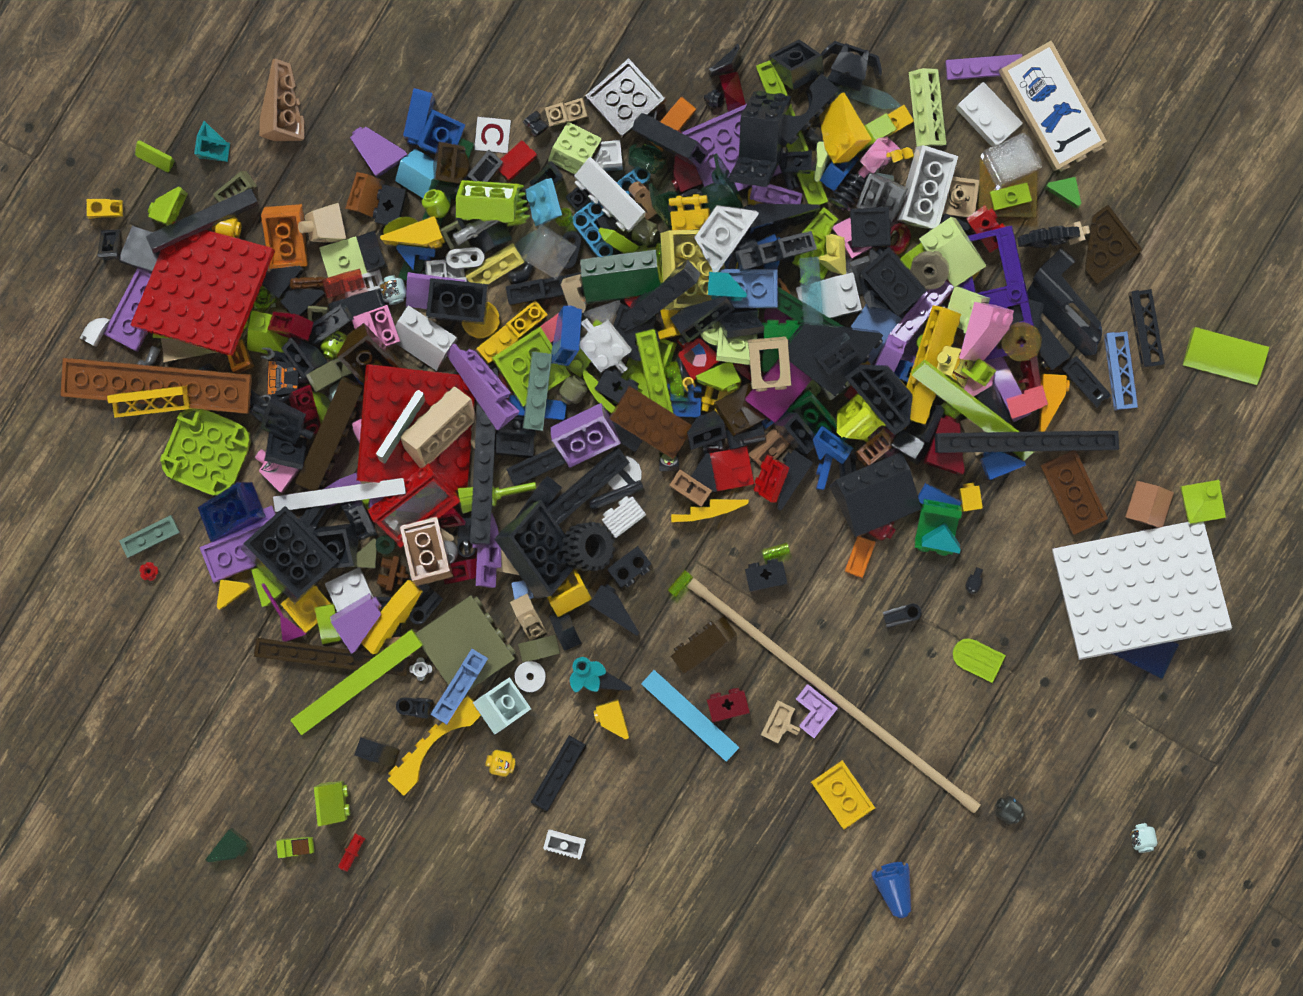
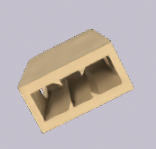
[298,203,346,243]

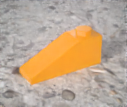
[1038,374,1070,432]

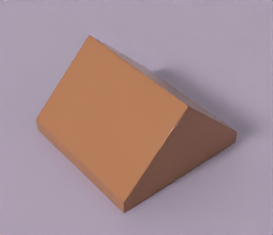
[1125,481,1174,528]

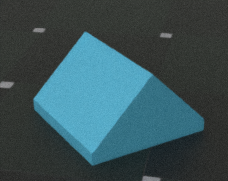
[395,149,439,198]

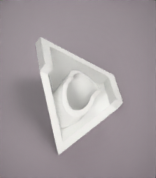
[593,140,623,172]

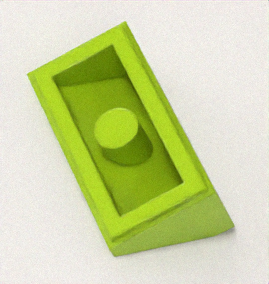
[135,140,175,172]
[598,228,639,254]

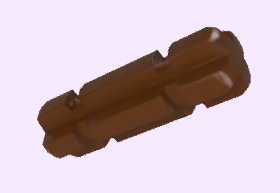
[290,277,326,289]

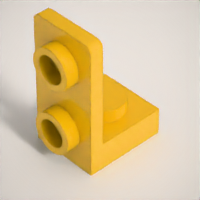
[658,307,681,339]

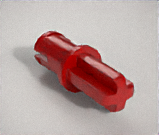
[338,833,366,871]

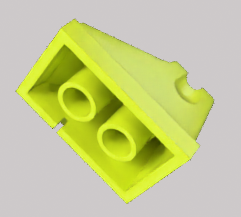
[837,393,886,442]

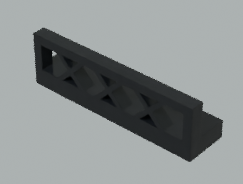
[1128,289,1165,368]

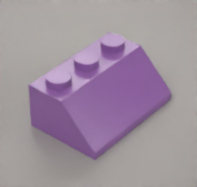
[550,403,621,467]

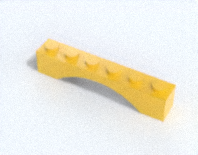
[388,695,481,795]

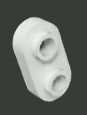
[445,247,484,269]

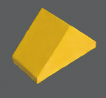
[217,580,252,610]

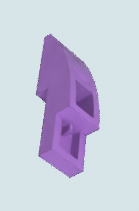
[473,513,501,588]

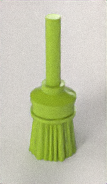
[458,482,536,514]

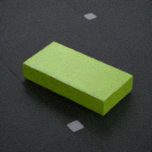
[802,207,839,233]

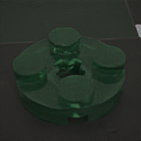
[628,144,667,174]

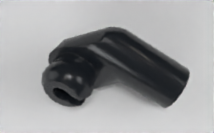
[508,261,534,284]

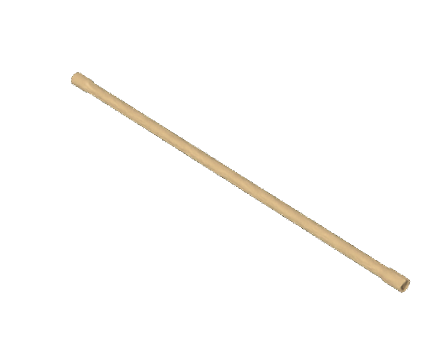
[687,578,981,813]

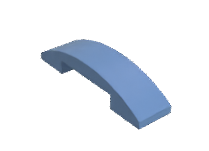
[431,649,488,724]

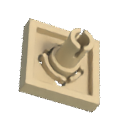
[942,177,979,218]

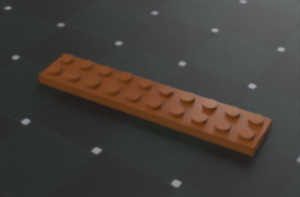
[61,358,252,413]

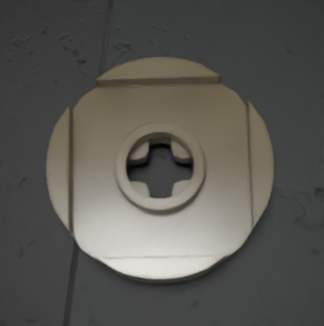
[910,251,949,289]

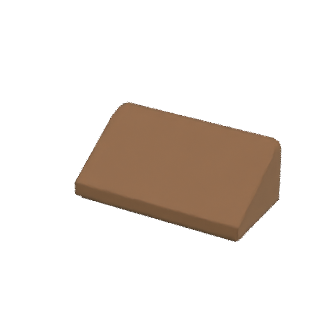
[749,427,790,466]

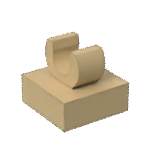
[1066,221,1090,245]

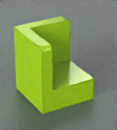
[961,359,996,386]

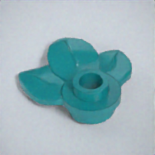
[570,657,606,692]

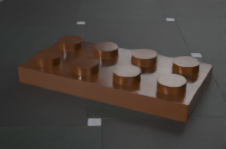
[609,386,692,459]
[1040,451,1108,535]

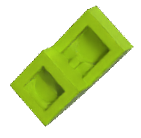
[315,603,341,644]

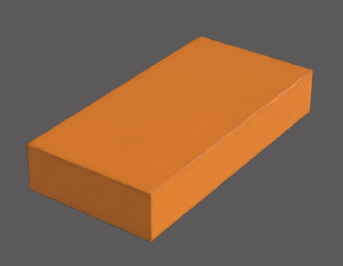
[845,536,876,578]

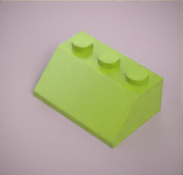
[456,180,519,223]

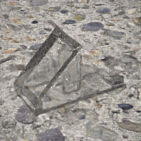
[583,300,621,324]

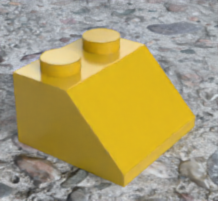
[547,569,592,617]
[593,699,629,739]

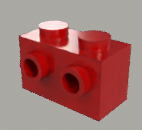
[966,205,1005,253]

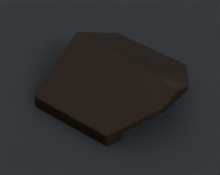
[433,142,469,184]

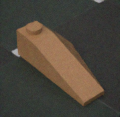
[259,59,304,141]

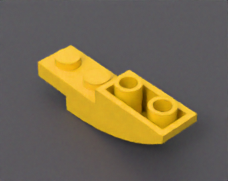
[476,300,548,364]

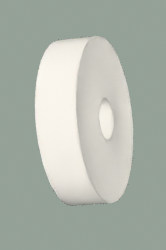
[515,661,546,692]

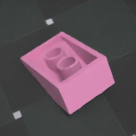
[959,302,1014,361]

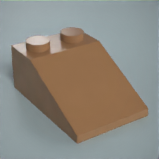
[400,517,453,586]

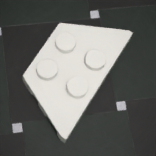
[695,205,759,272]

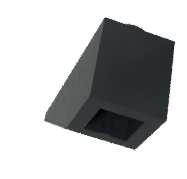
[516,476,562,517]

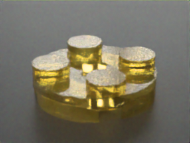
[1002,322,1042,361]

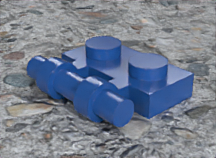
[667,382,702,418]

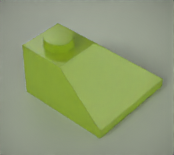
[148,187,188,226]
[247,311,289,354]

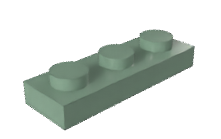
[119,515,180,558]

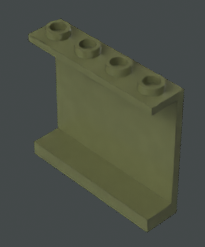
[415,595,516,691]

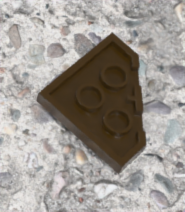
[1084,205,1143,285]

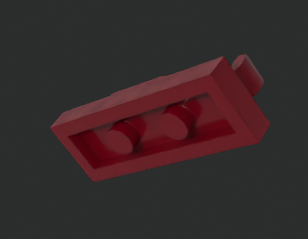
[1014,339,1041,394]

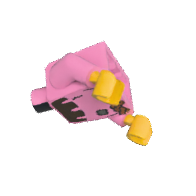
[858,137,914,179]

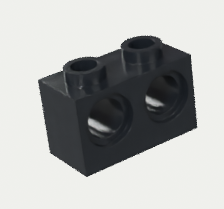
[607,546,651,588]

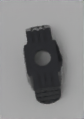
[821,41,882,92]

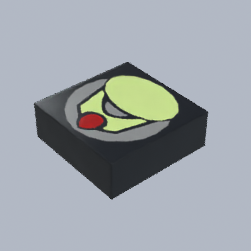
[659,453,679,471]

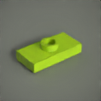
[989,183,1032,211]

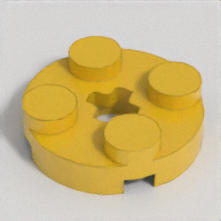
[462,302,500,339]

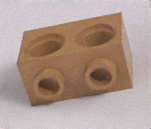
[669,470,712,507]

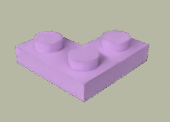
[796,684,838,738]

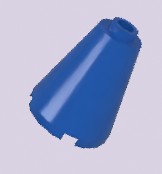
[871,862,911,918]

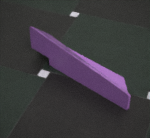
[447,344,520,430]

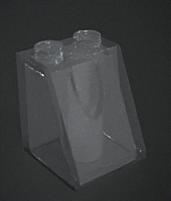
[981,133,1042,190]

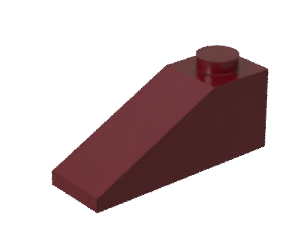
[672,131,702,194]

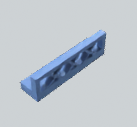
[1104,331,1138,410]

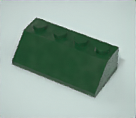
[580,250,661,304]

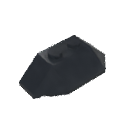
[845,365,913,435]

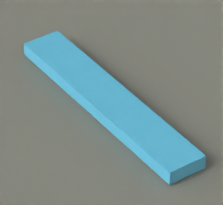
[641,670,739,762]

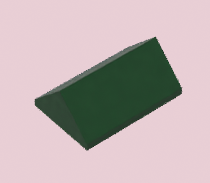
[787,390,848,441]

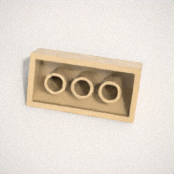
[400,387,476,468]

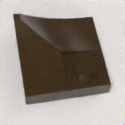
[713,383,766,437]

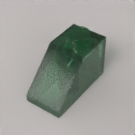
[205,828,250,862]

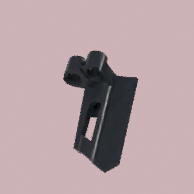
[1027,247,1102,356]

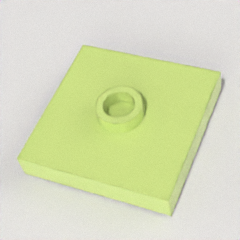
[320,237,367,285]

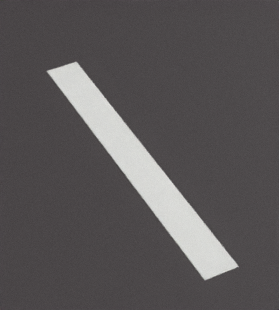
[273,478,406,512]

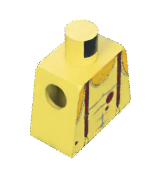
[937,346,974,388]

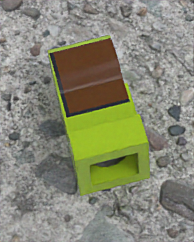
[276,837,314,858]

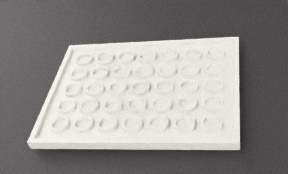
[1052,521,1232,660]

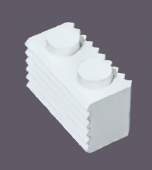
[602,496,646,538]
[543,830,586,860]

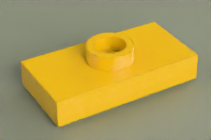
[887,105,914,137]

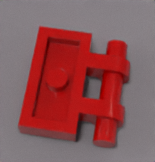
[754,455,790,503]

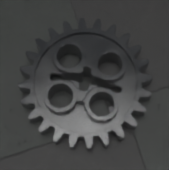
[1017,226,1081,248]

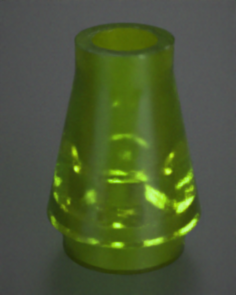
[555,207,574,226]

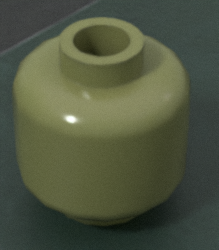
[630,219,660,246]
[559,375,587,405]

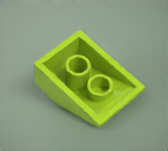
[314,781,350,826]

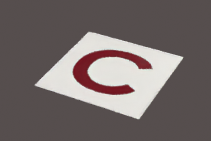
[474,117,511,153]

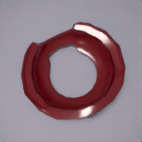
[887,223,911,254]

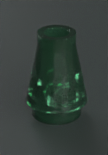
[375,535,395,554]

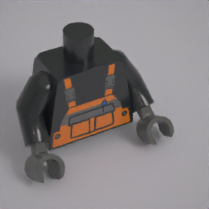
[259,348,310,407]

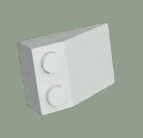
[796,273,862,319]

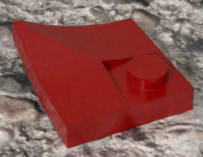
[710,447,754,491]

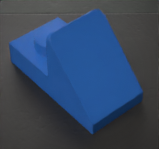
[396,245,435,271]
[813,426,853,464]

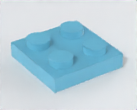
[525,178,562,226]

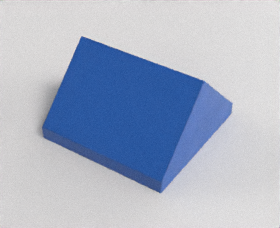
[417,109,465,155]

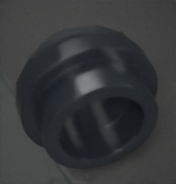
[704,89,724,109]

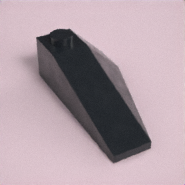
[742,203,820,242]

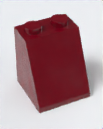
[923,416,964,475]

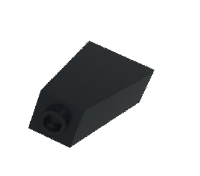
[632,112,709,169]

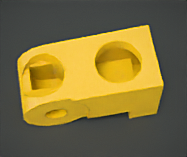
[87,199,123,219]

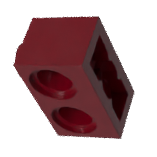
[267,311,313,340]

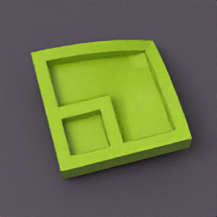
[1180,480,1226,524]

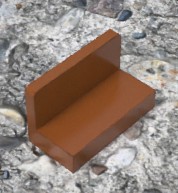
[345,172,385,217]

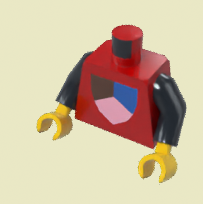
[676,336,725,391]

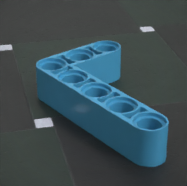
[573,165,651,257]

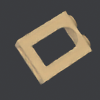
[747,336,791,391]

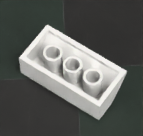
[896,145,958,229]
[574,157,645,232]

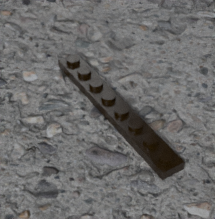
[254,638,409,676]

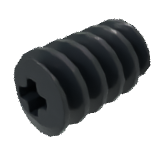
[828,171,866,213]

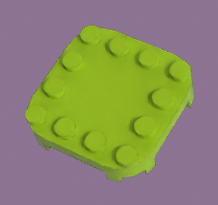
[160,408,251,496]

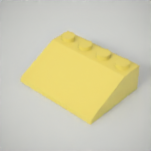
[660,230,725,310]

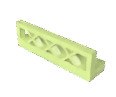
[909,68,946,147]

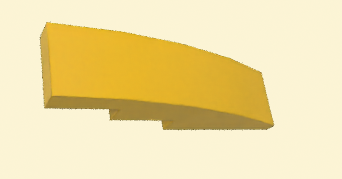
[671,499,748,523]
[361,580,422,654]

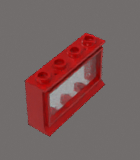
[368,463,460,548]

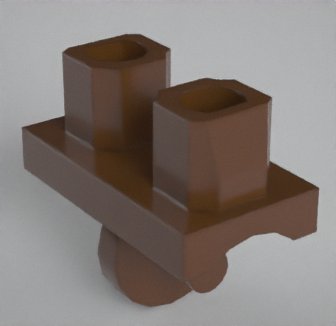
[377,556,410,591]

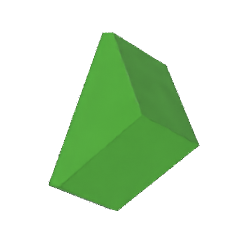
[1044,177,1081,209]

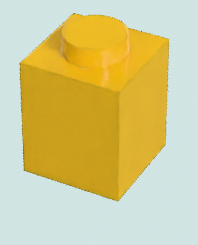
[958,483,983,512]

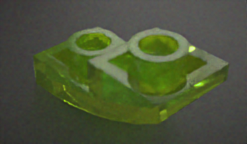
[941,401,961,419]

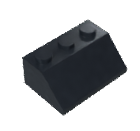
[426,278,488,325]

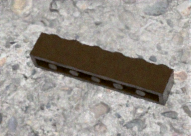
[296,377,364,491]

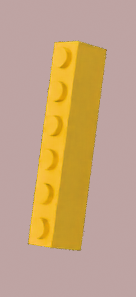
[906,305,961,424]

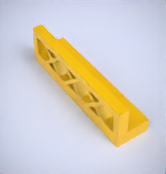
[107,386,190,418]

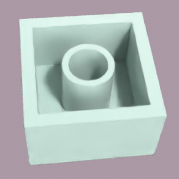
[473,677,531,734]

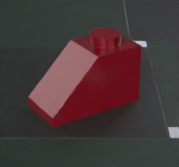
[444,558,477,584]

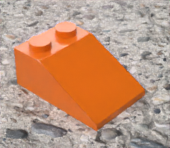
[261,204,308,269]

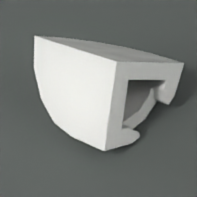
[80,318,110,347]

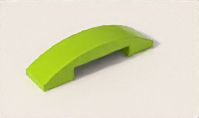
[582,370,616,414]

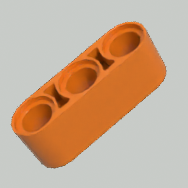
[649,97,696,151]

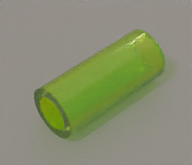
[761,542,790,561]
[668,570,693,597]

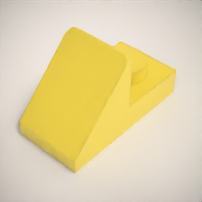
[816,234,846,275]

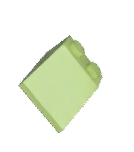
[919,217,986,287]

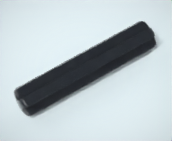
[589,480,644,510]

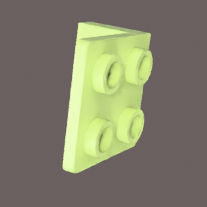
[548,122,601,174]
[947,286,990,333]

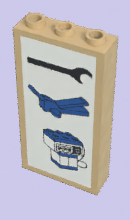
[999,41,1107,172]

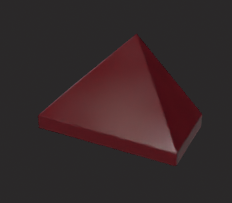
[719,72,746,112]

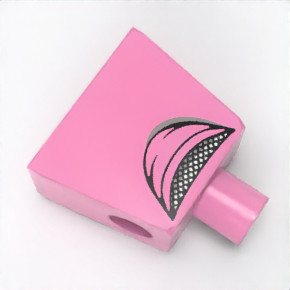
[255,449,300,493]

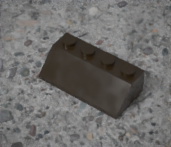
[337,323,408,384]

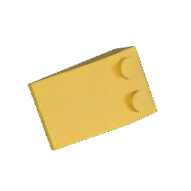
[819,93,872,164]
[380,216,445,250]

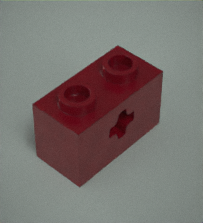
[706,687,750,722]

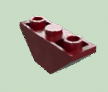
[289,385,321,439]

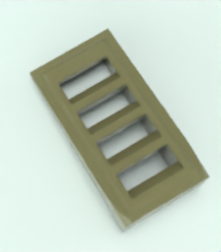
[213,171,257,202]

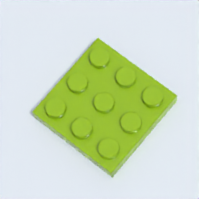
[492,327,571,406]

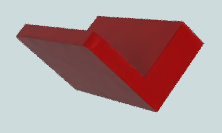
[498,140,538,182]

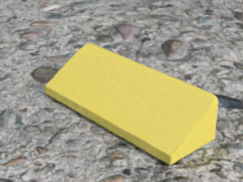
[465,243,524,284]

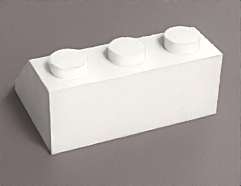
[956,82,1023,149]
[395,305,458,371]

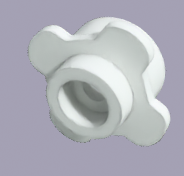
[409,657,432,681]

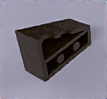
[670,616,737,674]

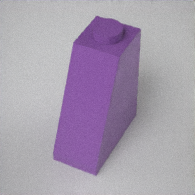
[350,127,407,178]
[873,334,907,372]
[330,593,382,654]

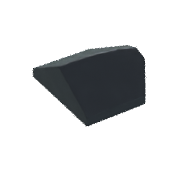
[708,44,740,76]

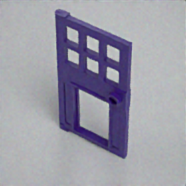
[957,225,1039,364]

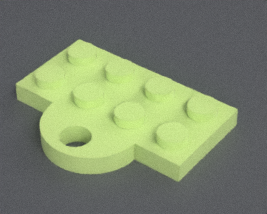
[700,308,759,365]

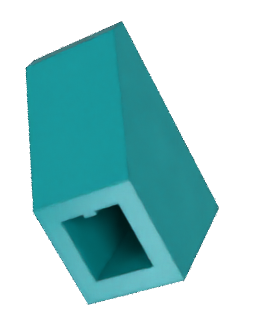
[708,272,747,301]

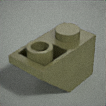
[306,358,352,392]

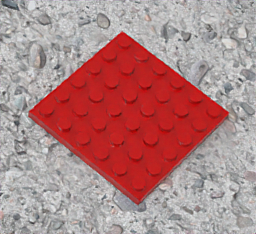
[130,221,275,356]
[356,364,475,490]

